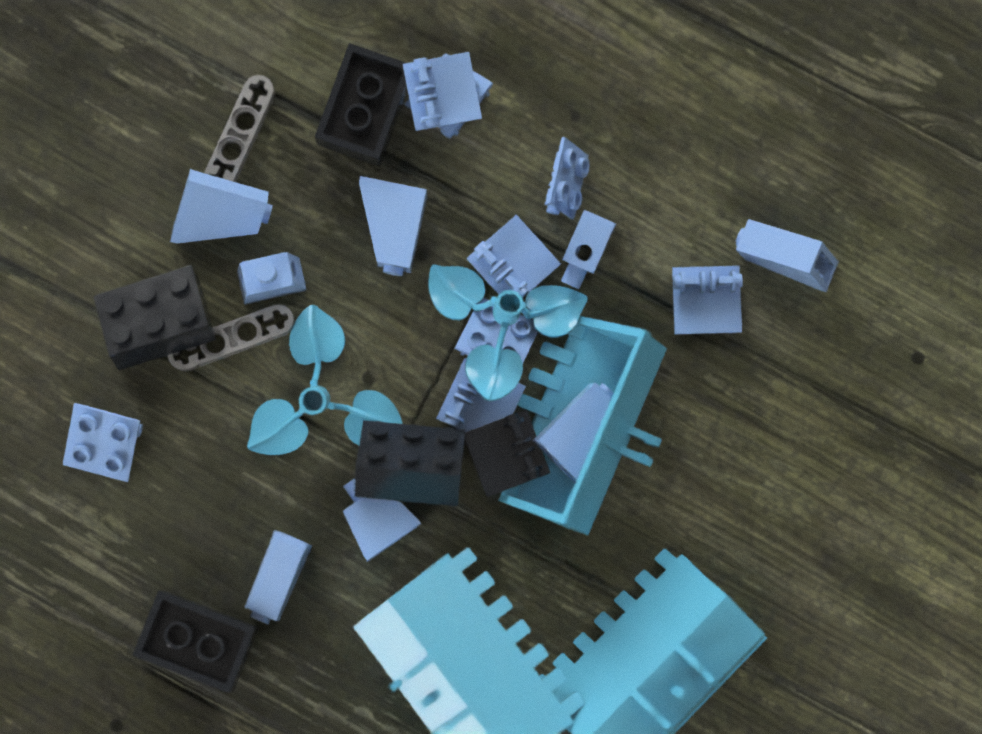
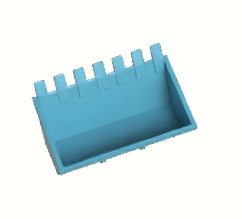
[354,548,585,734]
[540,549,767,734]

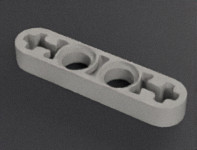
[204,75,275,182]
[168,304,295,372]

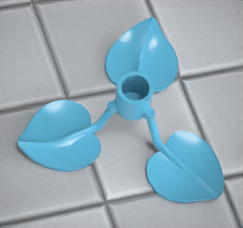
[428,265,588,401]
[247,305,403,455]

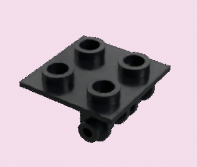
[465,410,550,497]

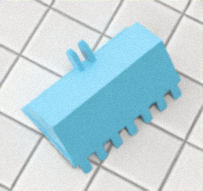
[498,316,667,535]

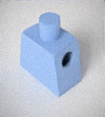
[561,210,616,289]
[237,252,307,304]
[343,478,421,561]

